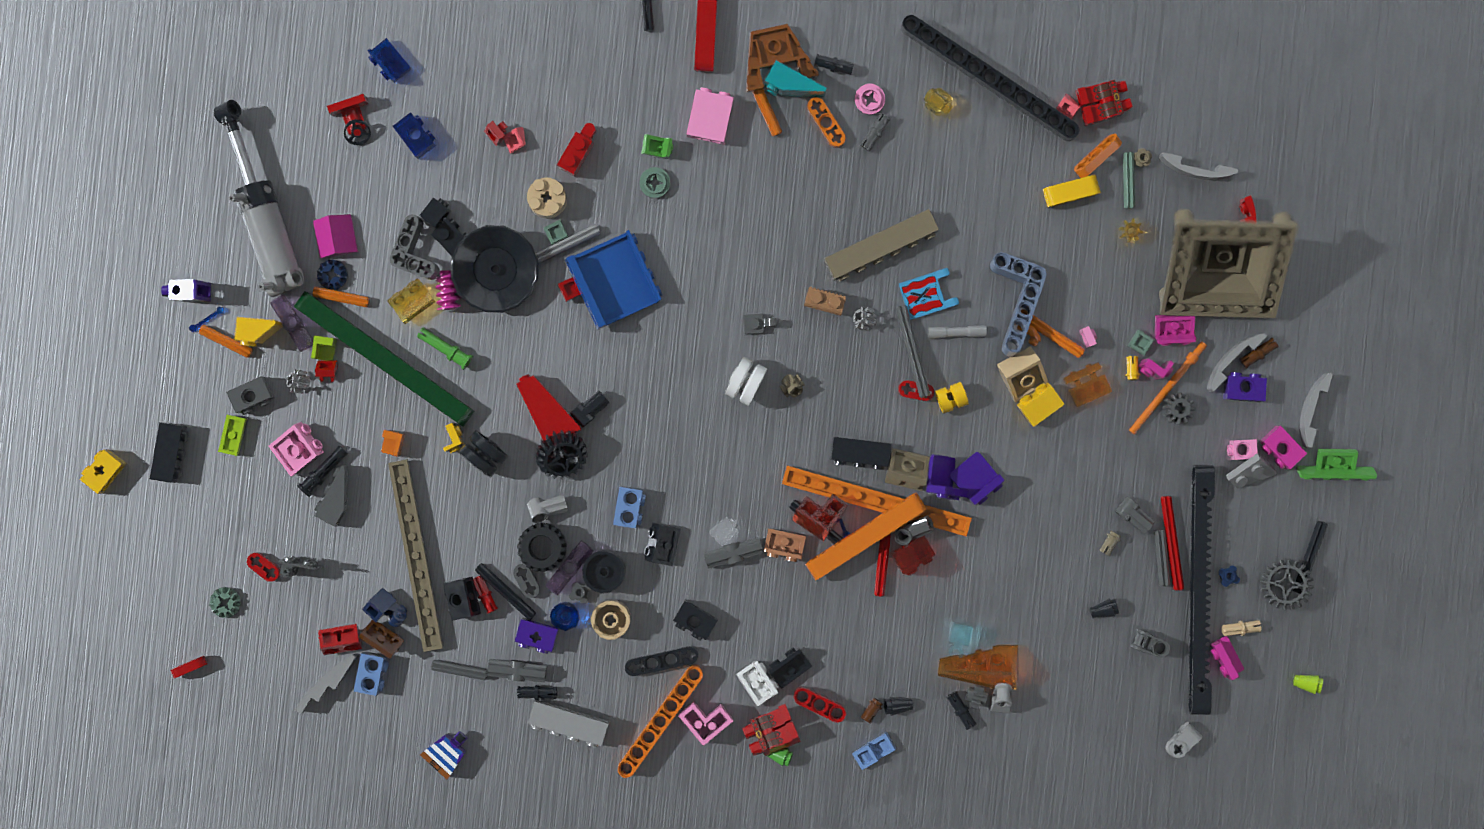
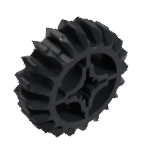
[535,430,588,479]

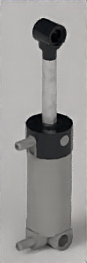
[214,100,304,297]

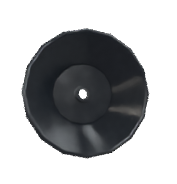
[451,225,539,313]

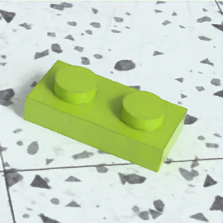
[218,414,247,456]

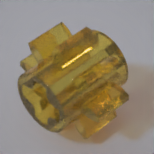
[1118,218,1143,243]

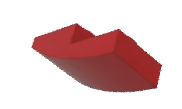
[1239,195,1256,223]

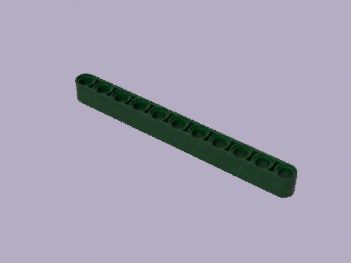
[293,291,475,427]

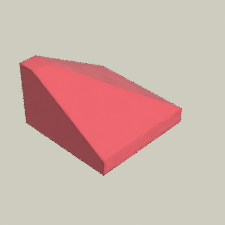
[1056,94,1081,120]
[504,127,526,154]

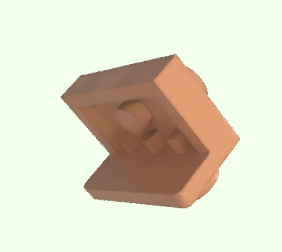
[764,528,806,562]

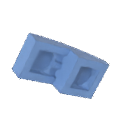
[852,732,896,770]

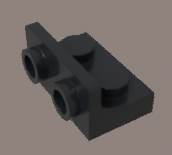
[431,217,467,256]
[644,523,681,566]

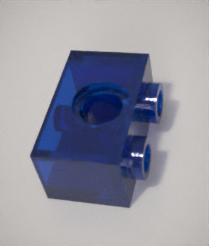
[393,112,436,159]

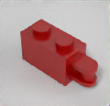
[557,123,596,177]

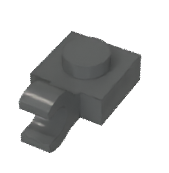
[743,313,777,334]

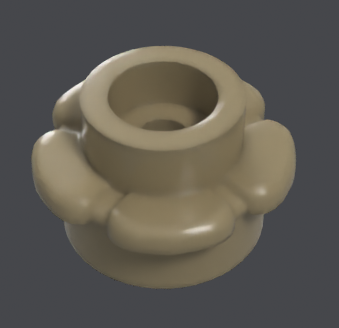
[1134,148,1152,167]

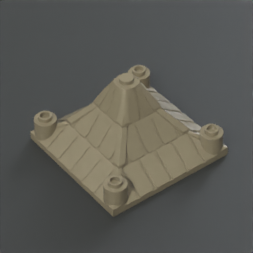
[1159,209,1298,318]

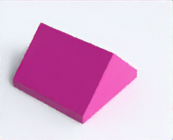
[313,214,358,259]

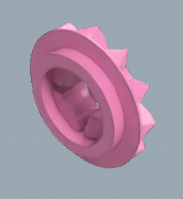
[855,84,885,115]

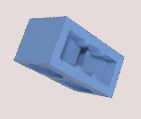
[613,486,646,529]
[354,652,389,696]

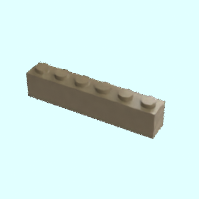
[824,209,939,281]

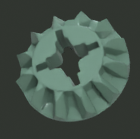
[639,167,670,198]
[209,587,241,618]

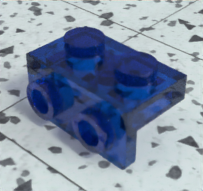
[367,38,412,83]

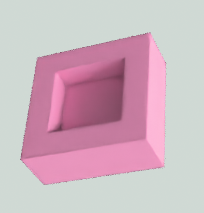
[1079,326,1097,348]

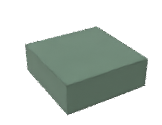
[543,219,569,245]
[1128,330,1155,356]

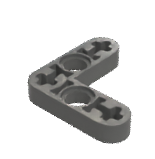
[390,214,440,280]

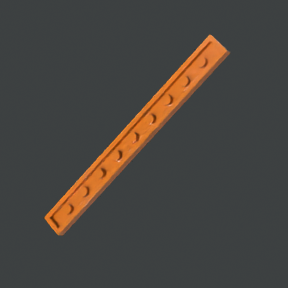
[782,466,972,537]

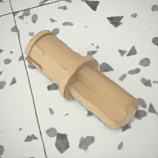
[1222,620,1261,636]

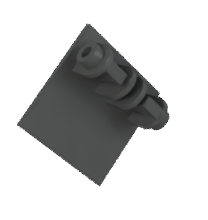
[277,556,323,577]

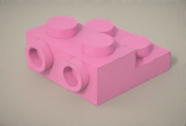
[269,421,324,477]

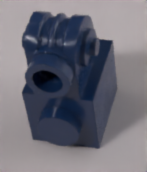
[362,588,407,627]

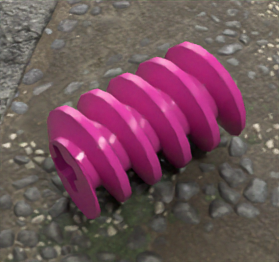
[435,270,461,311]

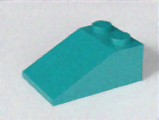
[764,60,827,98]

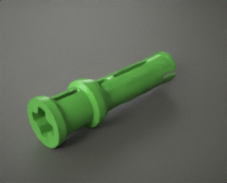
[417,327,473,370]

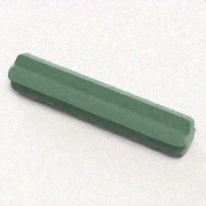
[1123,152,1135,209]

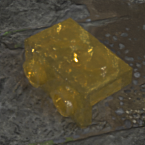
[387,278,436,324]

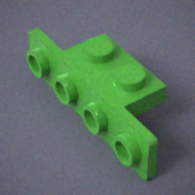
[1296,449,1377,480]

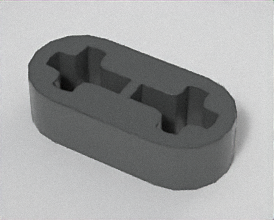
[513,564,540,598]

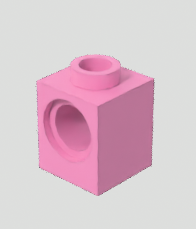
[1227,439,1258,460]

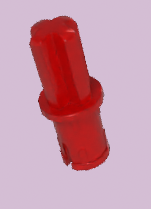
[473,576,498,614]

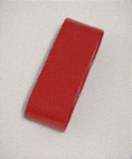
[794,686,846,723]

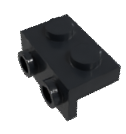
[768,647,812,689]

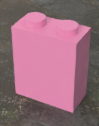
[686,88,734,145]

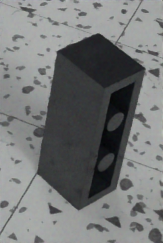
[149,422,188,483]
[830,437,891,470]

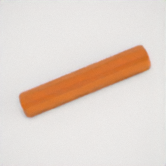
[752,89,782,136]
[312,287,369,307]
[199,325,253,358]

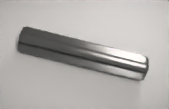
[1154,529,1170,586]
[431,660,487,680]

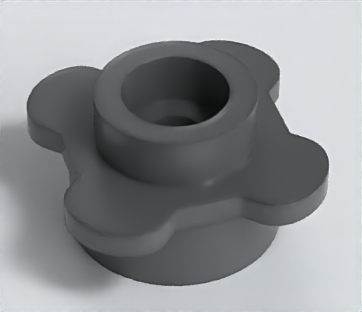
[569,582,590,603]

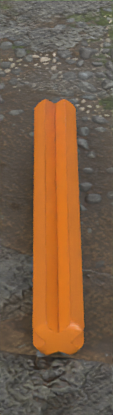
[1021,309,1085,358]

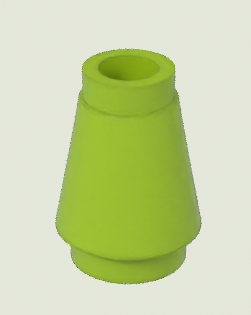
[1293,675,1323,694]

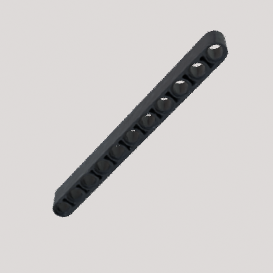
[901,15,1080,141]

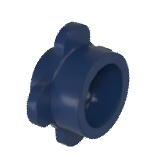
[1218,565,1240,587]

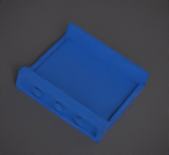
[565,230,662,330]

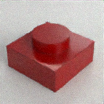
[558,277,581,302]

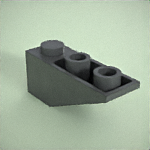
[314,465,348,527]

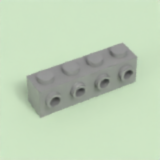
[528,700,609,748]

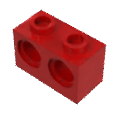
[318,624,362,655]

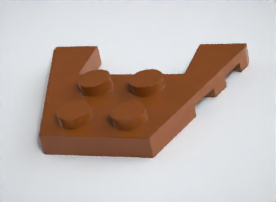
[746,24,819,92]

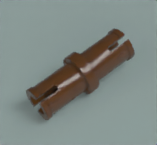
[1239,337,1279,369]

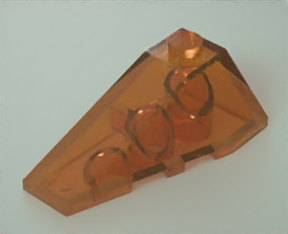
[938,645,1018,690]

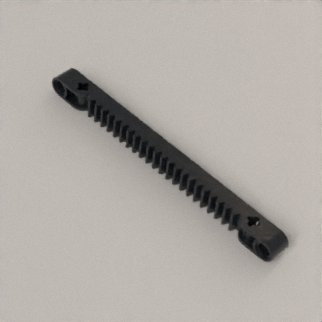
[1188,465,1215,715]

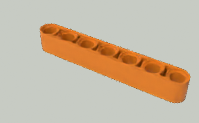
[805,492,927,580]
[618,664,703,778]

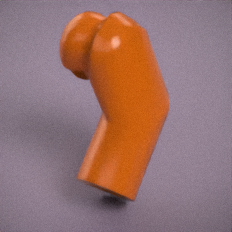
[1017,325,1041,347]

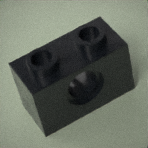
[443,576,481,621]
[673,600,718,641]

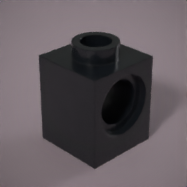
[419,197,451,228]

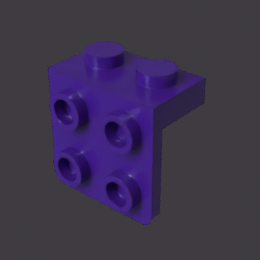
[950,452,1005,505]
[926,454,968,500]

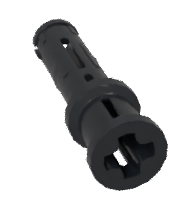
[297,446,348,497]

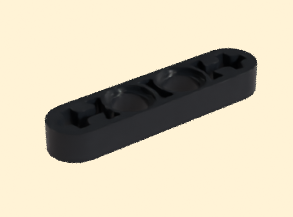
[625,646,698,676]

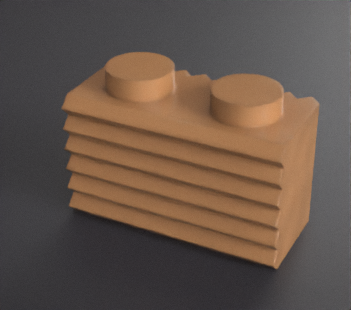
[804,287,846,316]

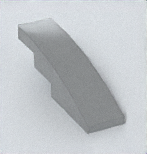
[295,653,359,714]

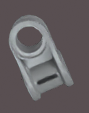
[990,683,1012,713]
[1165,722,1203,758]

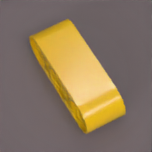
[1043,175,1101,208]

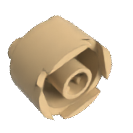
[527,178,567,219]
[591,599,631,640]

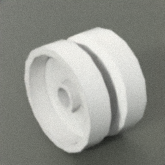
[725,356,768,406]

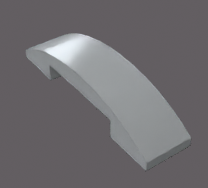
[1159,152,1238,180]
[1207,333,1267,392]
[1300,373,1333,448]

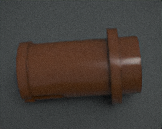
[861,698,883,724]

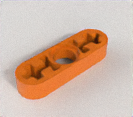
[807,97,845,148]
[1074,134,1122,178]

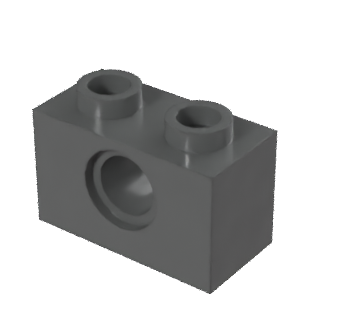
[226,376,275,415]

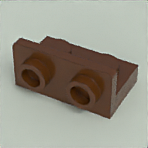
[359,619,404,659]

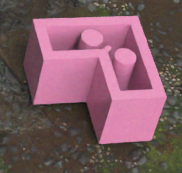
[679,701,733,746]

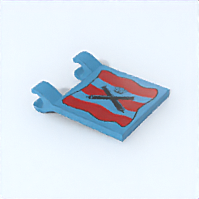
[899,268,959,320]

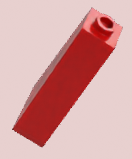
[516,374,582,440]

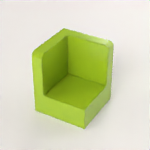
[311,336,337,360]

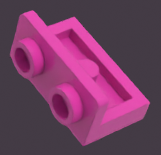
[1154,315,1196,346]
[1138,358,1174,379]
[1210,636,1244,680]

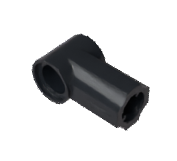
[570,390,610,428]

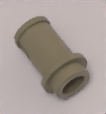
[1099,531,1121,556]

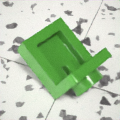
[641,134,673,158]

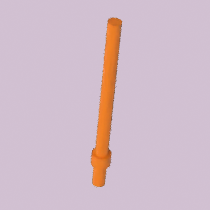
[1129,341,1207,435]

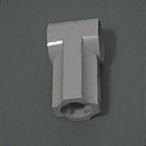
[527,495,568,524]

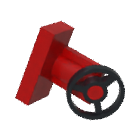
[327,94,371,145]

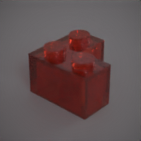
[792,494,849,542]
[890,535,935,576]

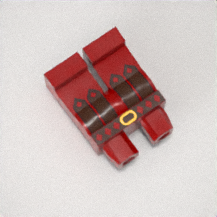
[1075,80,1133,127]
[742,704,801,756]

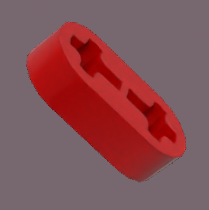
[898,380,934,401]
[247,552,281,582]
[170,656,208,679]

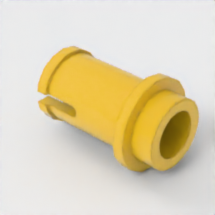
[1125,356,1141,380]

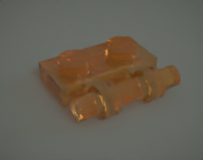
[1063,362,1112,407]

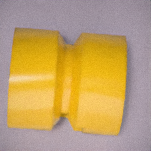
[935,382,969,414]

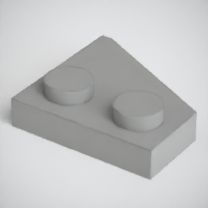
[1226,454,1277,488]

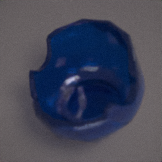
[550,602,580,631]

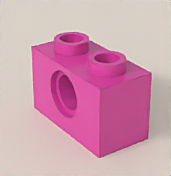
[1259,426,1307,469]

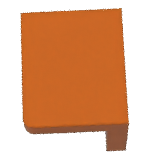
[381,430,406,457]

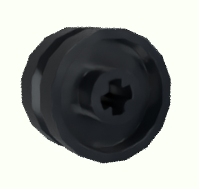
[458,430,508,477]
[582,550,626,593]

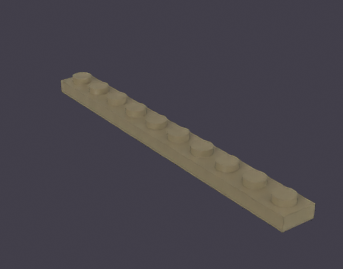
[388,459,444,652]

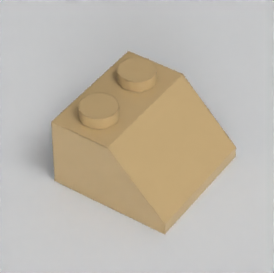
[997,346,1049,403]

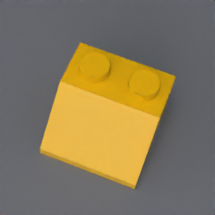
[235,317,284,347]

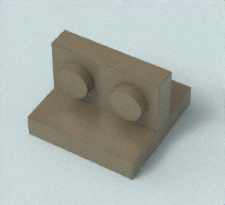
[885,448,930,491]

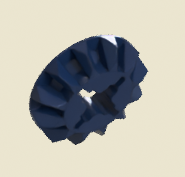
[317,260,348,290]

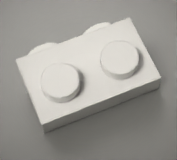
[736,661,778,706]

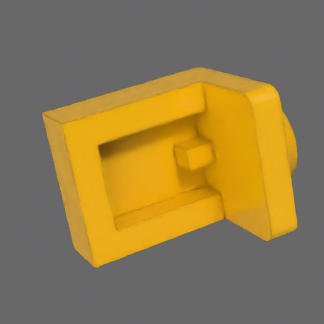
[443,423,464,454]

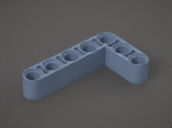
[990,252,1047,357]

